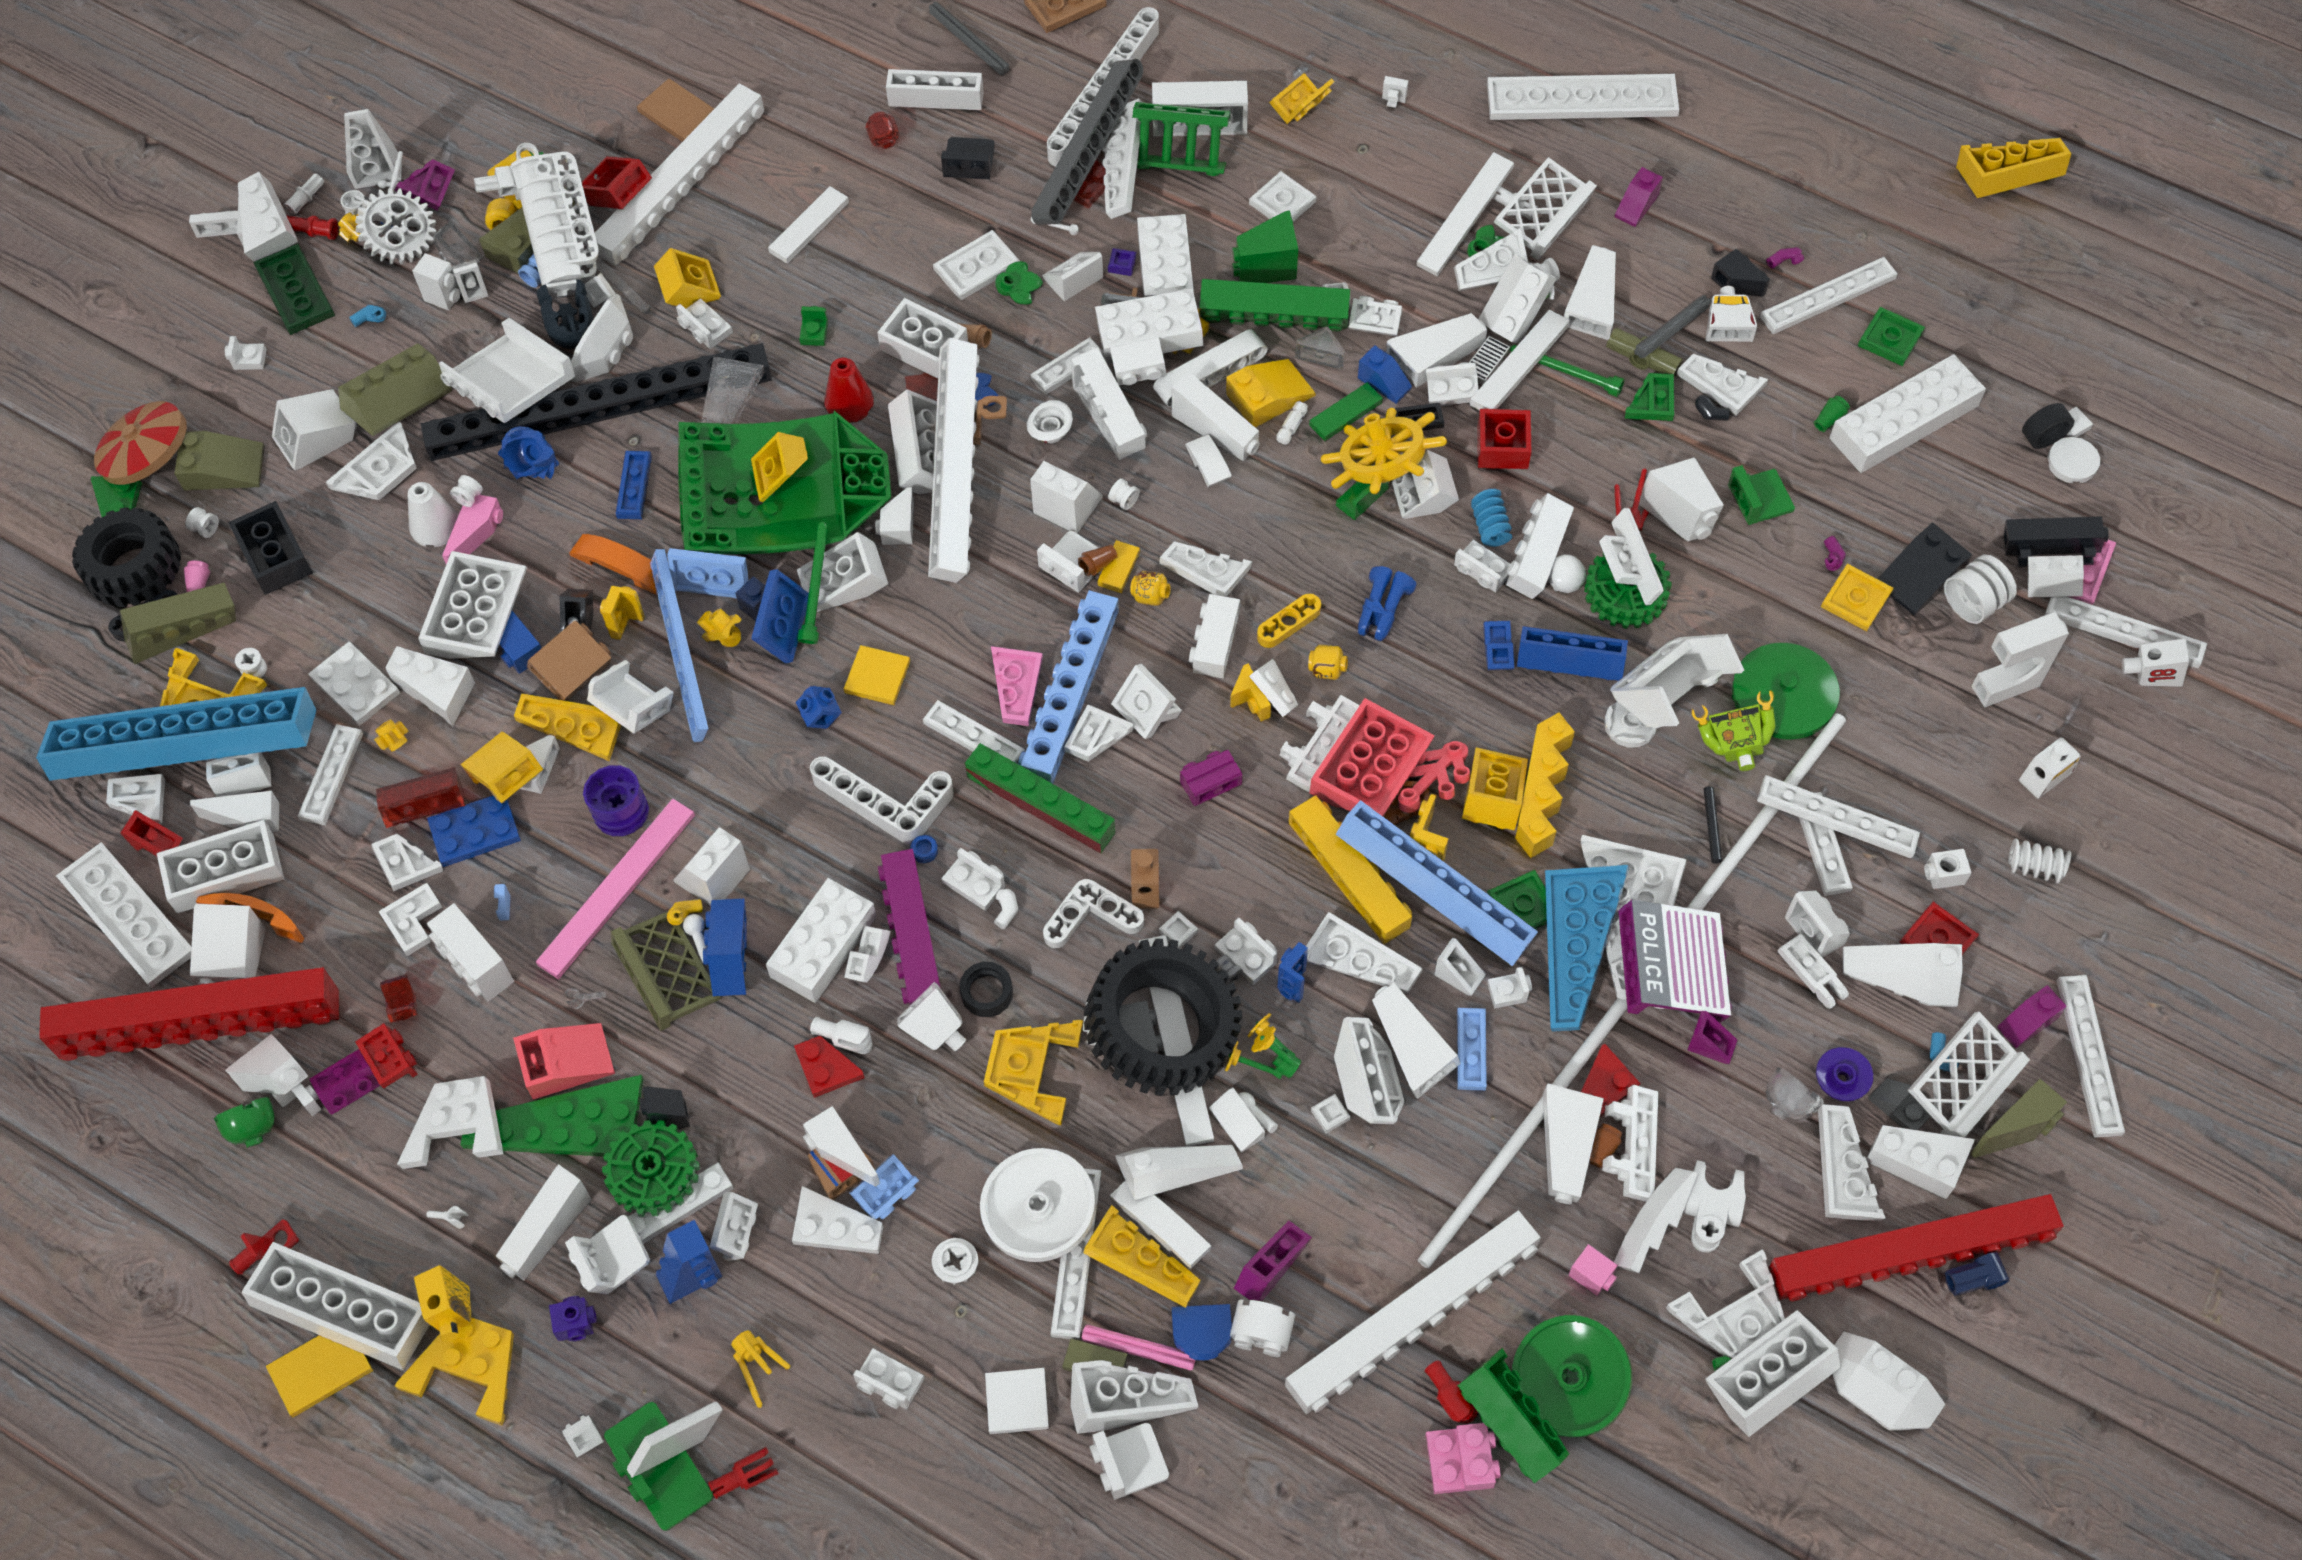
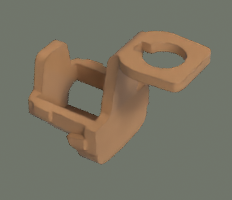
[973,396,1007,445]

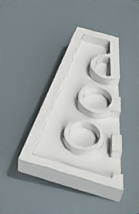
[1306,912,1422,994]
[1818,1104,1885,1222]

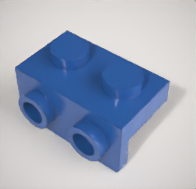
[1277,942,1308,1003]

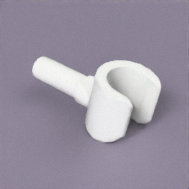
[427,1206,468,1229]

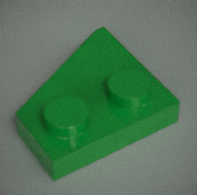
[1624,373,1674,421]
[91,476,142,517]

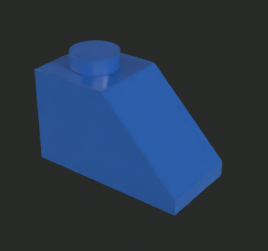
[1358,345,1412,404]
[500,611,542,674]

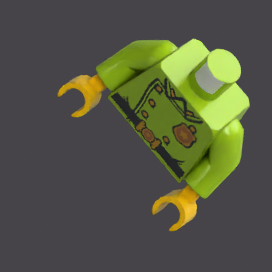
[1691,690,1775,771]

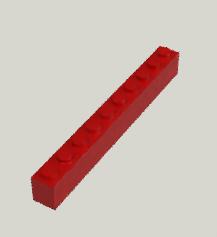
[1768,1194,2064,1301]

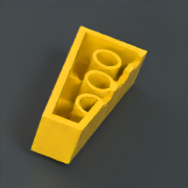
[1956,138,2071,198]

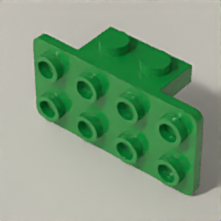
[604,1402,714,1531]

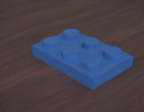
[751,569,809,663]
[427,795,521,867]

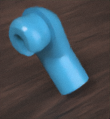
[349,305,386,327]
[1930,1032,1959,1072]

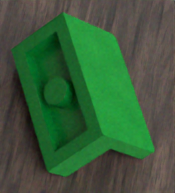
[1336,481,1389,521]

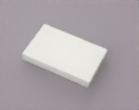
[933,230,1020,301]
[626,1402,723,1478]

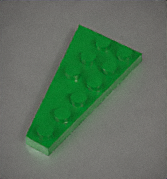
[460,1075,644,1157]

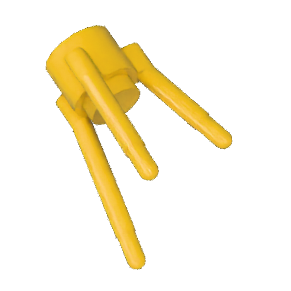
[731,1330,790,1408]

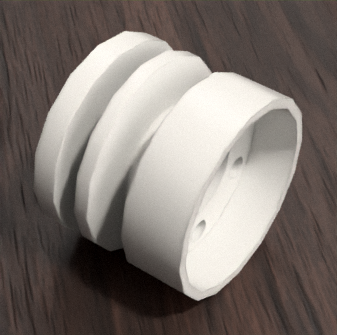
[1944,554,2017,624]

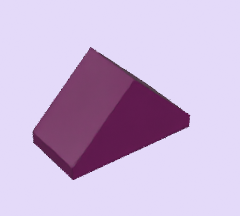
[1687,1011,1738,1064]

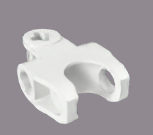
[1682,1160,1746,1253]

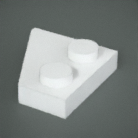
[1064,705,1134,762]
[106,774,165,824]

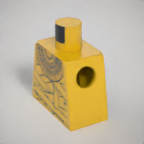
[414,1265,471,1342]

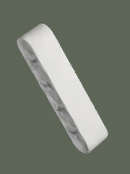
[1153,329,1268,407]

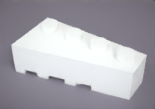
[1071,347,1147,460]

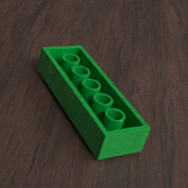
[1199,279,1350,332]

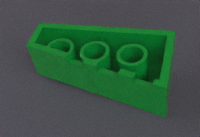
[1458,1348,1569,1483]

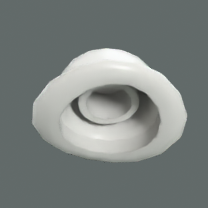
[1027,400,1073,444]

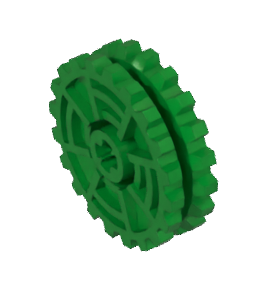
[1584,552,1672,629]
[602,1120,700,1217]

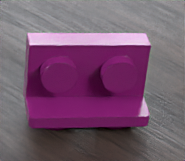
[309,1049,380,1115]

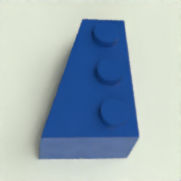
[703,898,747,996]
[656,1220,723,1304]

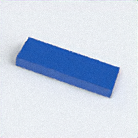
[616,451,652,520]

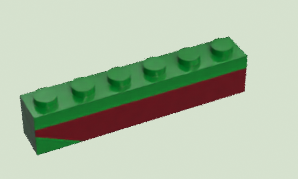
[965,743,1116,853]

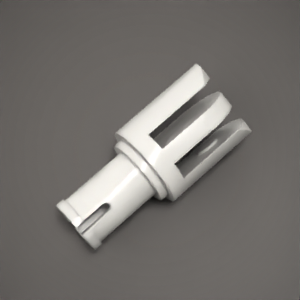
[810,1017,873,1054]

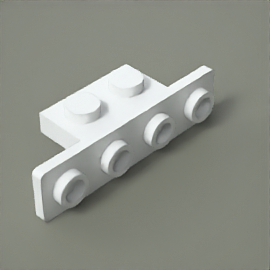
[1599,508,1663,605]

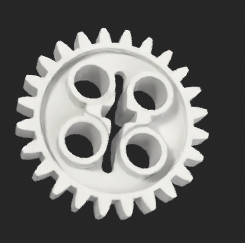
[355,188,436,265]

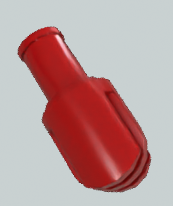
[1424,1360,1478,1424]
[708,1447,779,1500]

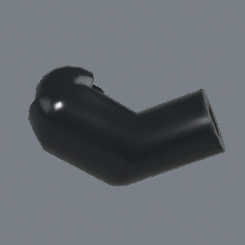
[1695,395,1729,421]

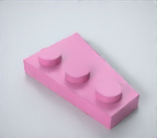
[991,646,1043,726]

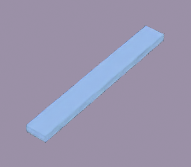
[650,549,708,742]

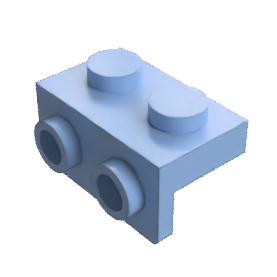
[849,1154,919,1219]

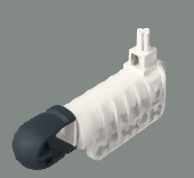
[474,143,598,349]

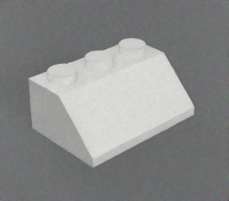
[1478,254,1557,343]

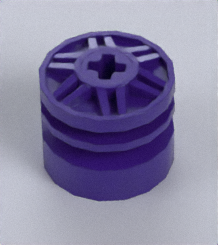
[583,765,649,836]

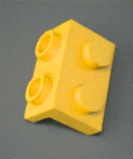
[600,586,645,640]

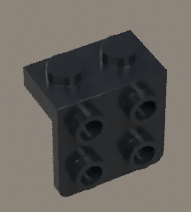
[941,137,995,180]

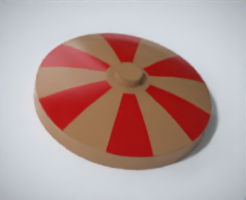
[94,401,187,485]

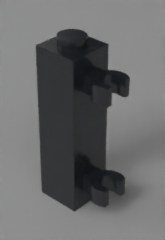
[2003,516,2108,567]

